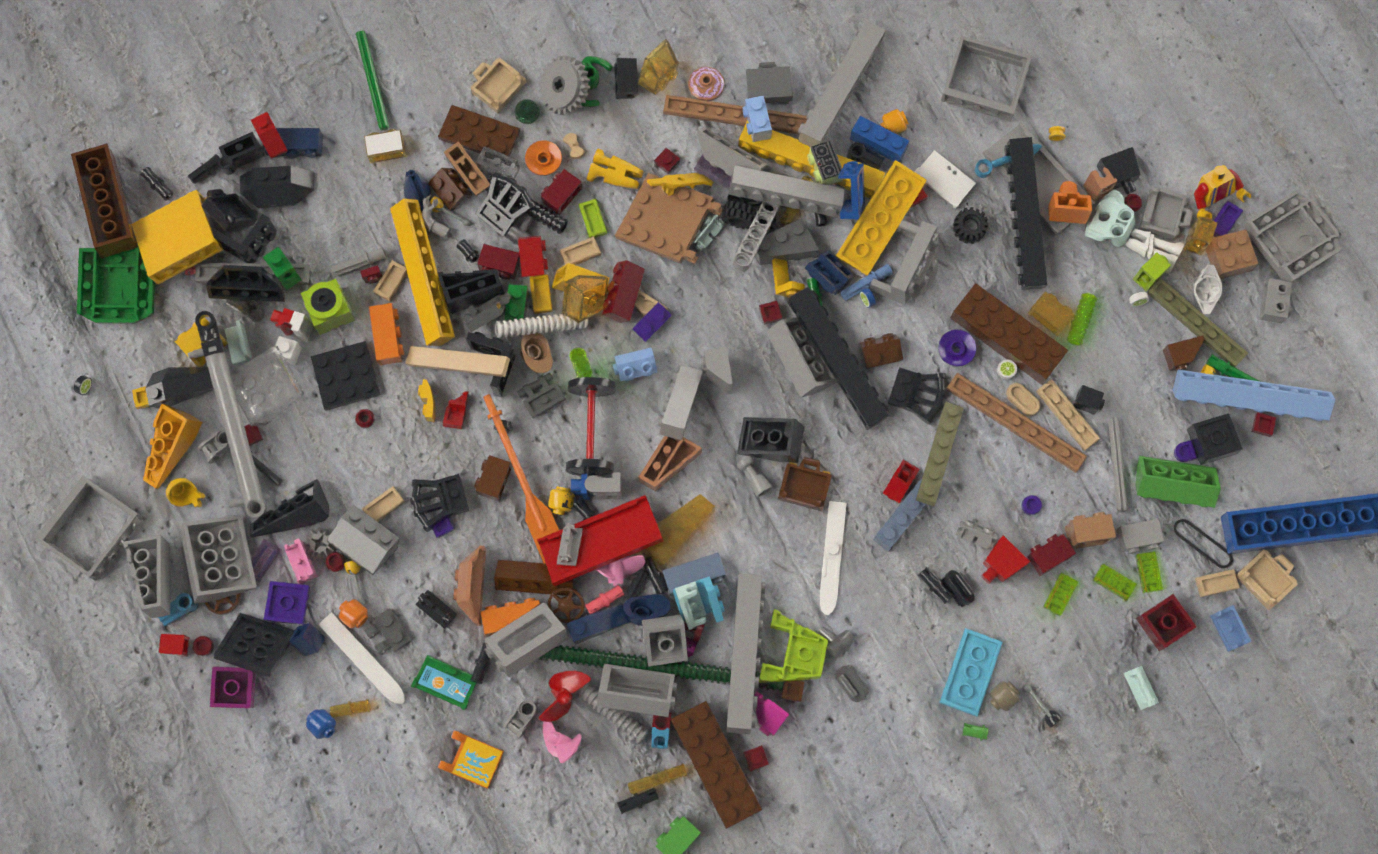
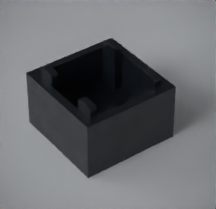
[1187,413,1243,465]

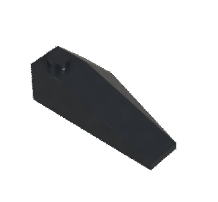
[145,367,214,408]
[249,479,329,538]

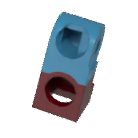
[651,712,672,749]

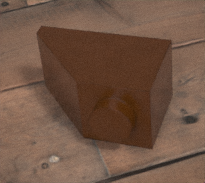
[1163,335,1205,371]

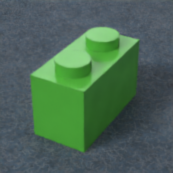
[656,816,701,854]

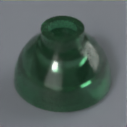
[515,99,540,124]

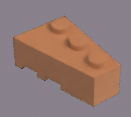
[638,436,702,492]

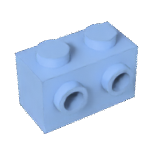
[742,96,772,142]

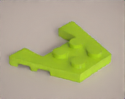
[759,609,828,683]

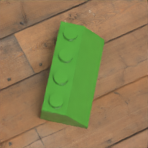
[1135,456,1221,508]

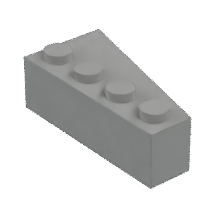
[123,534,170,618]

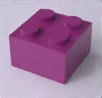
[210,666,256,708]

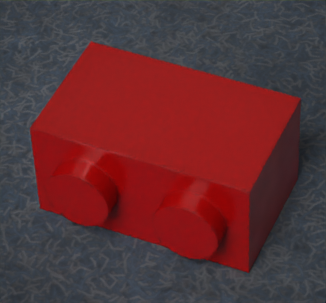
[518,236,548,277]

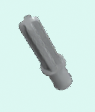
[331,247,387,277]

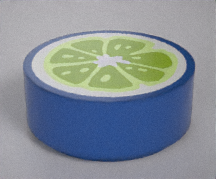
[860,288,876,308]

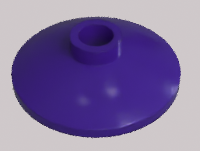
[938,330,976,367]

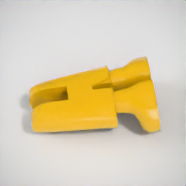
[587,148,644,189]

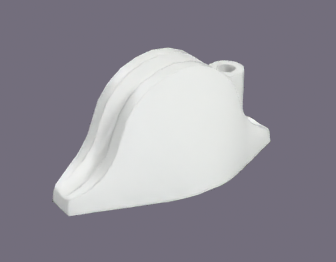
[1193,265,1222,314]

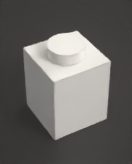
[273,336,302,365]

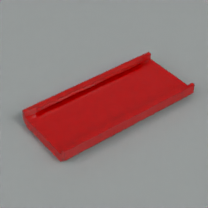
[537,495,664,587]

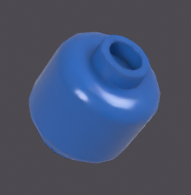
[306,709,336,739]

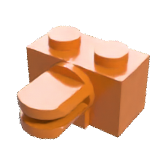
[1048,181,1092,224]

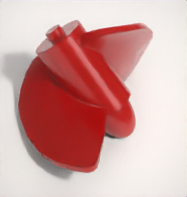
[539,671,591,722]

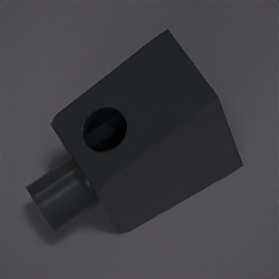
[1097,147,1140,195]

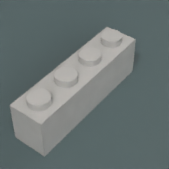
[658,365,703,441]

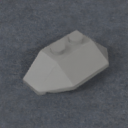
[697,127,767,177]

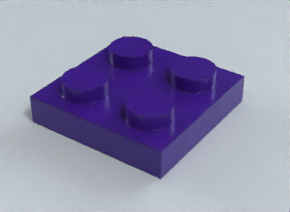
[263,581,310,625]

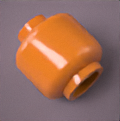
[339,599,368,628]

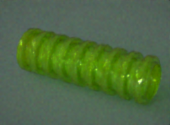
[1066,293,1098,346]
[569,347,593,378]

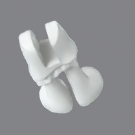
[1126,229,1185,275]

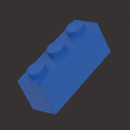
[850,116,909,162]

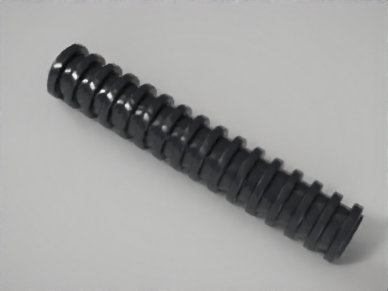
[485,176,568,234]

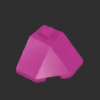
[754,691,789,736]

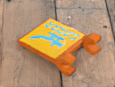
[438,730,504,789]

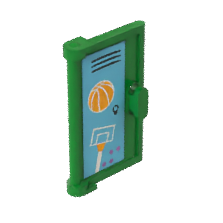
[411,655,477,711]

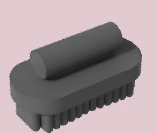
[835,665,869,702]

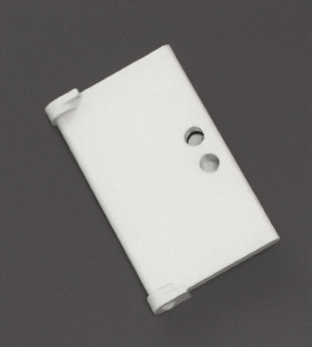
[914,150,976,209]

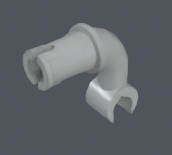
[422,195,451,238]

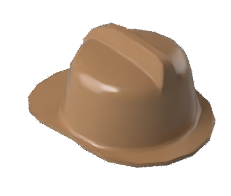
[520,332,553,373]

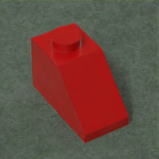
[251,112,288,159]
[883,459,920,503]

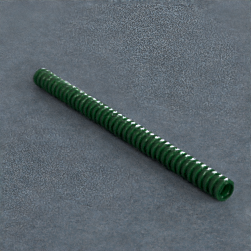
[539,645,784,692]

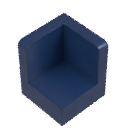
[289,622,325,656]

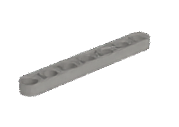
[733,173,790,272]

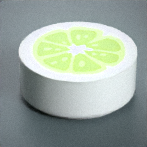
[1129,292,1149,307]
[997,359,1017,380]

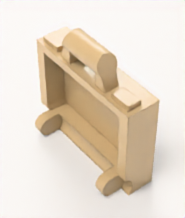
[471,57,527,113]
[1236,549,1298,610]

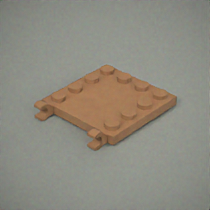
[615,173,723,264]

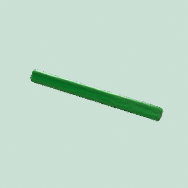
[356,31,389,131]

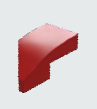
[443,391,469,429]

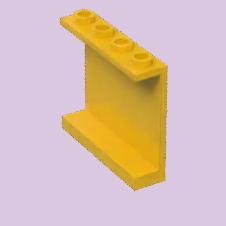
[131,190,223,285]

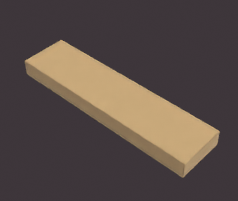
[1036,379,1100,451]

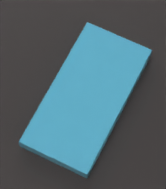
[939,628,1003,717]

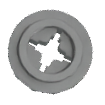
[304,528,335,559]

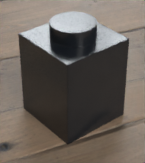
[1073,385,1105,415]

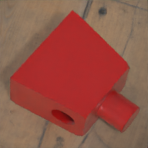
[981,535,1030,584]

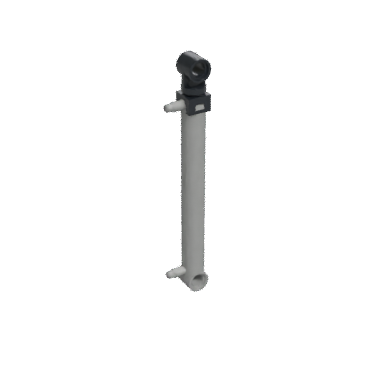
[188,311,266,518]

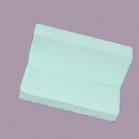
[225,320,253,366]

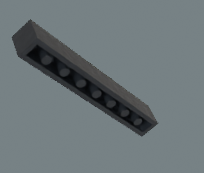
[1004,137,1047,290]
[788,286,889,430]

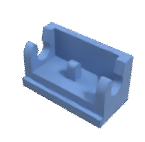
[1210,605,1252,652]

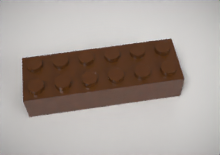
[71,143,138,258]
[950,283,1069,385]
[671,701,762,829]

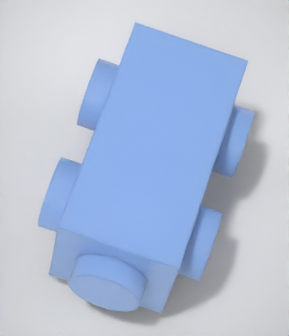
[612,348,658,381]

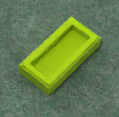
[578,199,607,238]

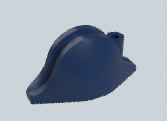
[403,170,432,213]

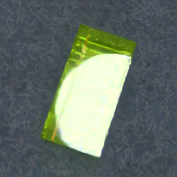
[1135,551,1164,593]
[1092,563,1137,601]
[1043,572,1078,616]

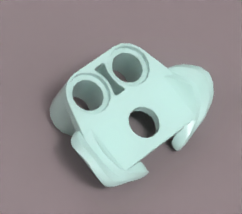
[1085,190,1136,247]

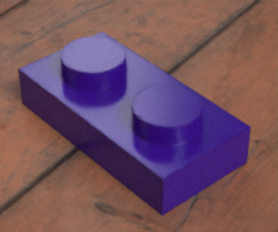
[632,302,672,342]

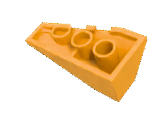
[143,403,203,489]

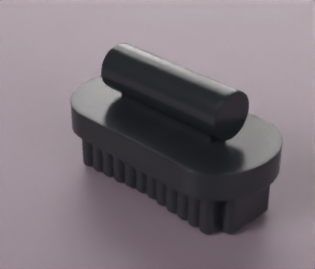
[942,570,975,607]

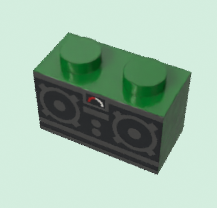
[504,284,529,322]

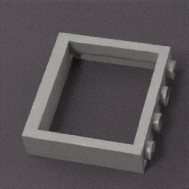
[941,35,1032,122]
[34,476,143,581]

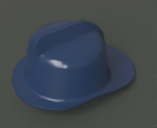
[623,594,670,626]

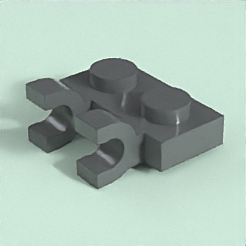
[364,608,412,655]

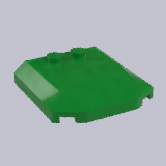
[77,248,155,324]

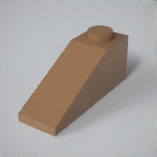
[444,141,490,196]

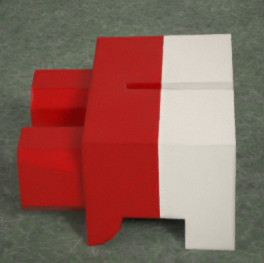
[270,308,314,342]

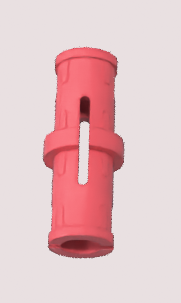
[585,585,624,614]

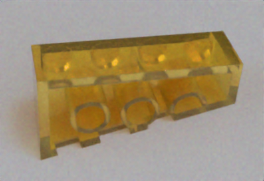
[643,494,715,569]

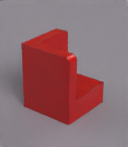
[158,634,190,657]

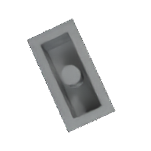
[1116,519,1164,554]

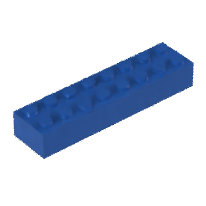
[1220,493,1378,554]

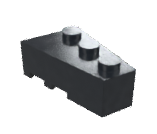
[437,270,505,314]

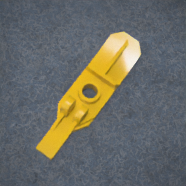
[647,173,714,196]

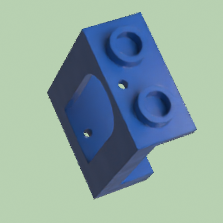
[838,161,865,219]

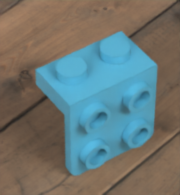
[673,577,725,623]

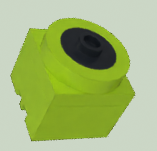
[301,279,355,335]

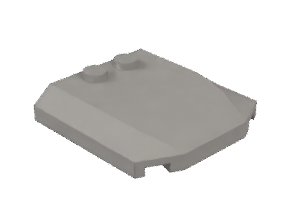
[1244,191,1342,282]

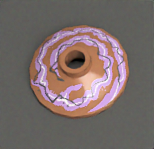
[688,67,724,101]

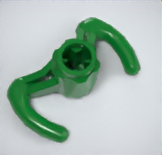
[581,56,612,107]

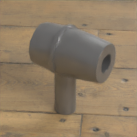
[507,215,533,245]
[818,627,855,658]

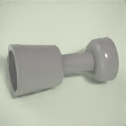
[737,456,773,498]

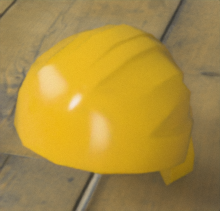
[166,478,206,507]

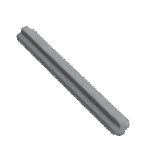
[1108,417,1128,512]

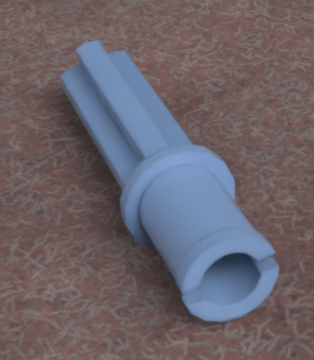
[840,264,893,301]

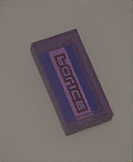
[251,539,281,583]

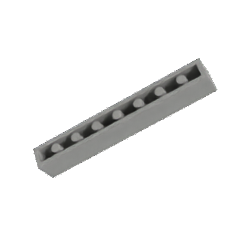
[798,21,886,147]
[726,573,765,734]

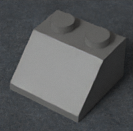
[701,347,733,394]
[642,615,688,666]

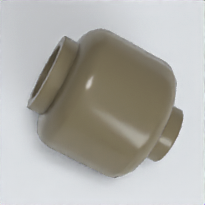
[990,681,1020,711]

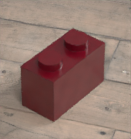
[541,169,583,216]
[477,244,520,280]
[1027,534,1076,576]

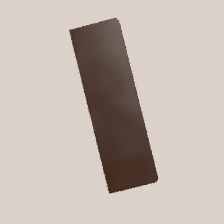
[494,560,574,596]

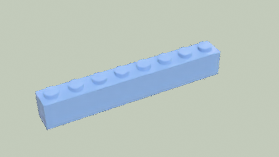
[1173,369,1336,421]

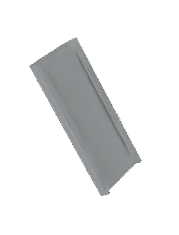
[983,122,1095,235]

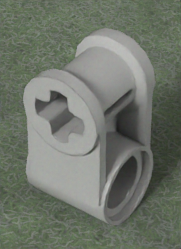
[198,429,230,464]
[503,700,538,739]

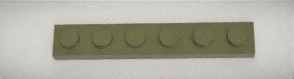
[1147,278,1248,367]
[916,402,964,506]

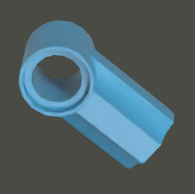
[158,593,198,626]

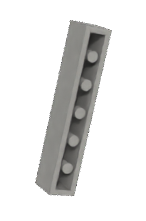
[729,165,844,217]

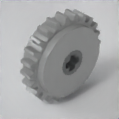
[539,55,590,115]

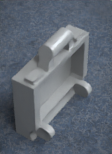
[1139,187,1193,240]

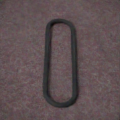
[1174,519,1233,568]

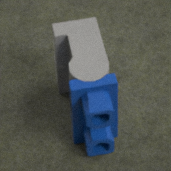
[571,473,623,500]

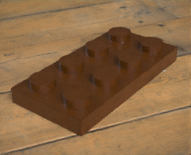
[438,105,520,163]

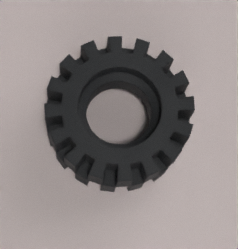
[721,201,757,229]
[953,207,988,244]

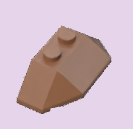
[453,545,486,626]

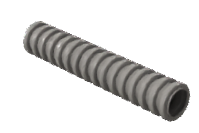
[574,683,649,744]

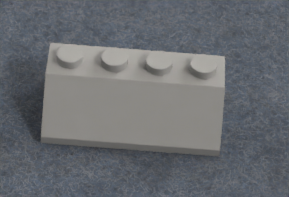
[767,317,837,397]

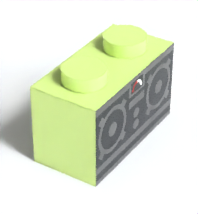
[807,141,843,185]

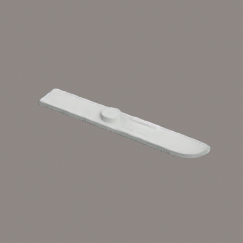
[819,501,846,615]
[318,612,405,704]

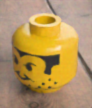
[548,486,575,515]

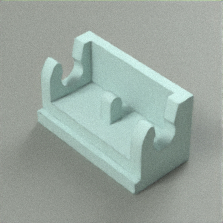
[675,582,707,630]

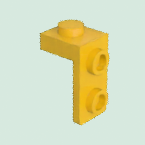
[772,258,805,298]

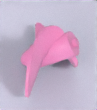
[596,555,645,586]
[543,722,582,763]

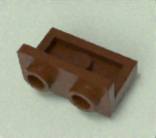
[428,168,472,210]
[859,333,903,369]

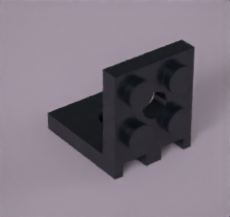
[211,214,277,263]
[466,332,516,397]

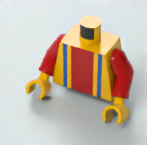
[1194,165,1251,222]

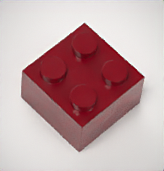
[1136,594,1197,651]

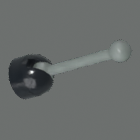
[1024,684,1062,728]

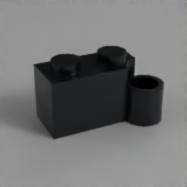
[218,132,265,175]

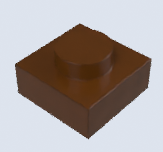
[781,680,805,702]

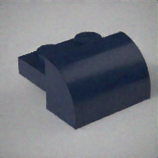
[805,250,856,295]

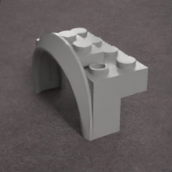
[870,220,939,305]

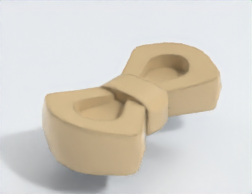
[563,133,584,159]

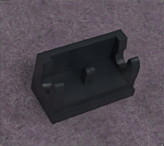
[614,58,638,99]

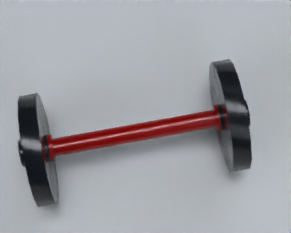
[566,377,616,477]

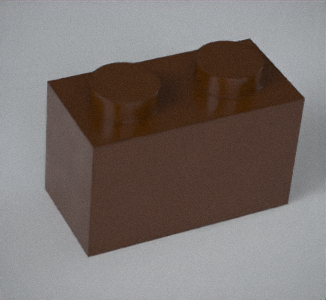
[474,455,513,502]

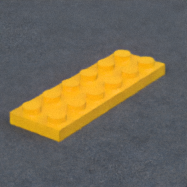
[835,160,927,276]

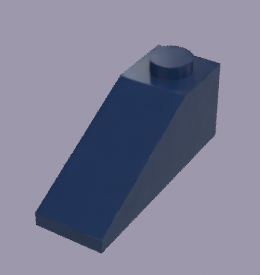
[567,604,630,645]

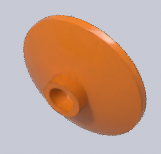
[525,140,562,176]

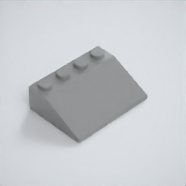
[180,515,257,604]

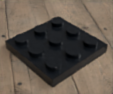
[311,341,381,411]
[214,613,295,677]

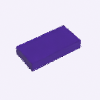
[1206,200,1243,237]

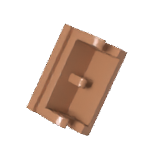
[1083,167,1117,202]

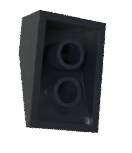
[737,417,805,463]

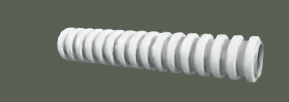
[495,311,589,338]

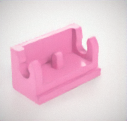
[284,538,318,584]

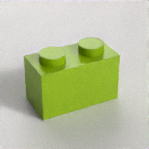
[1133,252,1171,292]

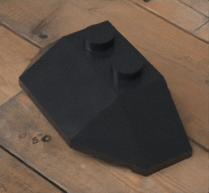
[240,166,314,208]
[206,265,285,302]

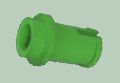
[962,723,988,741]

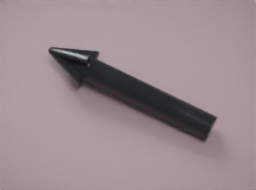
[251,451,283,486]

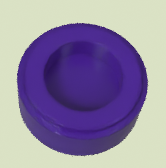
[1021,495,1042,516]

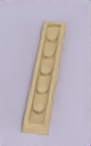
[405,346,510,377]

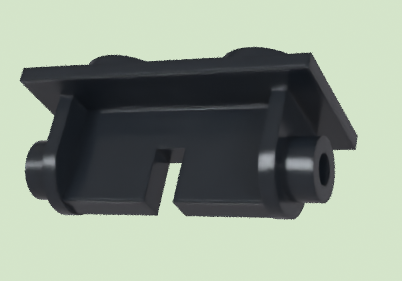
[415,590,458,629]

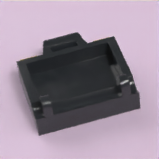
[202,189,258,230]

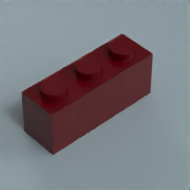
[602,260,645,323]

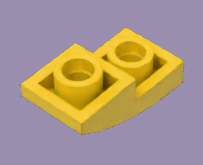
[418,379,436,422]

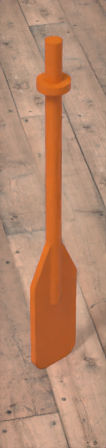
[483,394,559,563]

